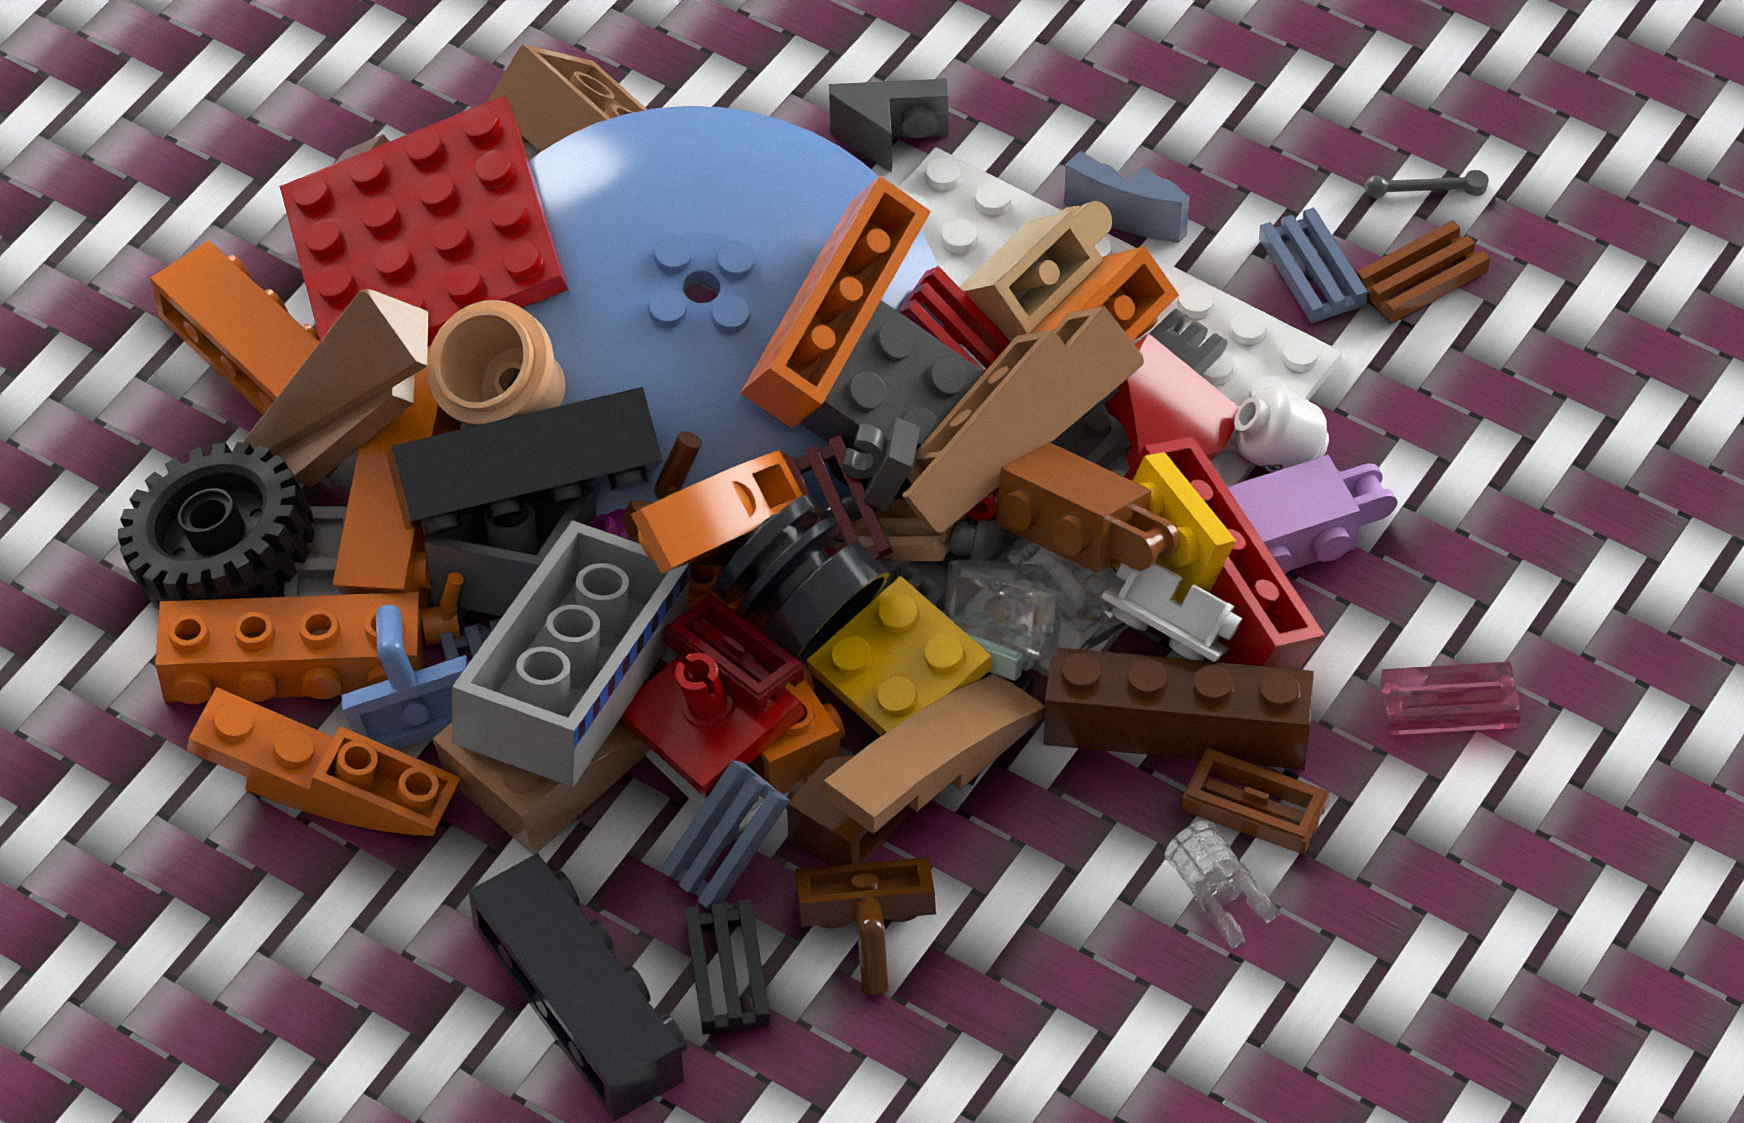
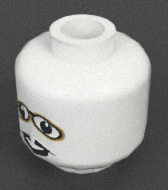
[1234,386,1329,473]

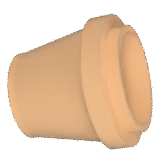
[427,300,566,427]

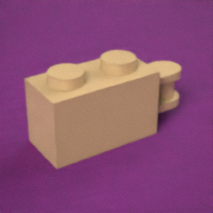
[959,201,1112,338]

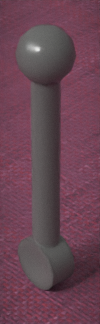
[1365,170,1489,199]

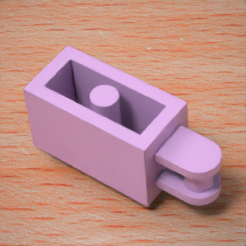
[1227,455,1398,574]

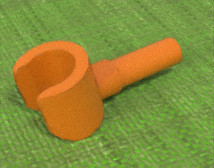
[421,572,464,646]

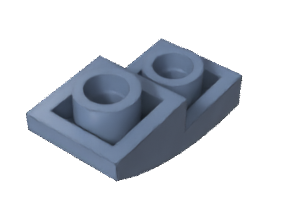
[1064,151,1189,242]

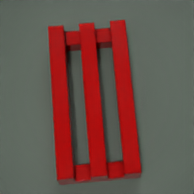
[898,266,1011,375]

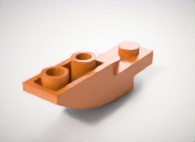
[631,450,803,574]
[187,687,461,836]

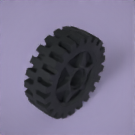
[118,442,315,610]

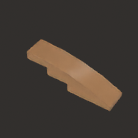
[823,674,1045,834]

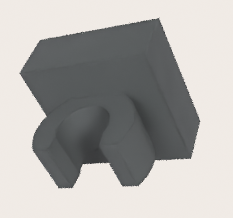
[841,417,921,511]

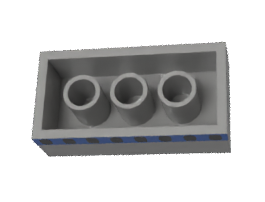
[452,520,691,787]

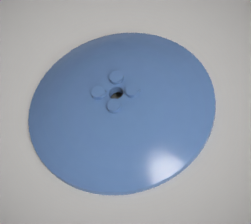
[508,106,944,517]

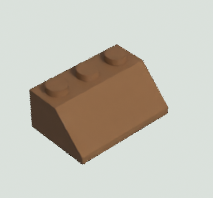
[487,44,648,152]

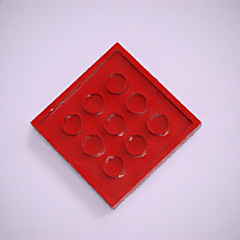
[279,95,569,346]

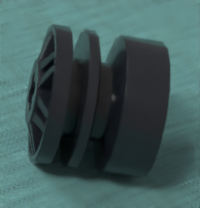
[713,494,889,665]

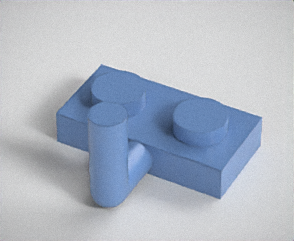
[342,605,469,750]

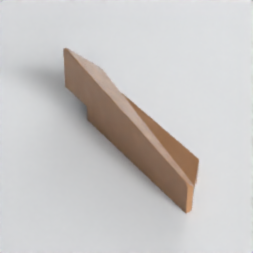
[244,289,428,487]
[903,306,1144,533]

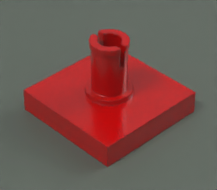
[620,625,805,799]

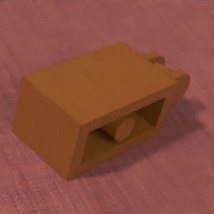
[995,442,1180,573]

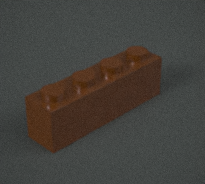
[1044,647,1314,770]

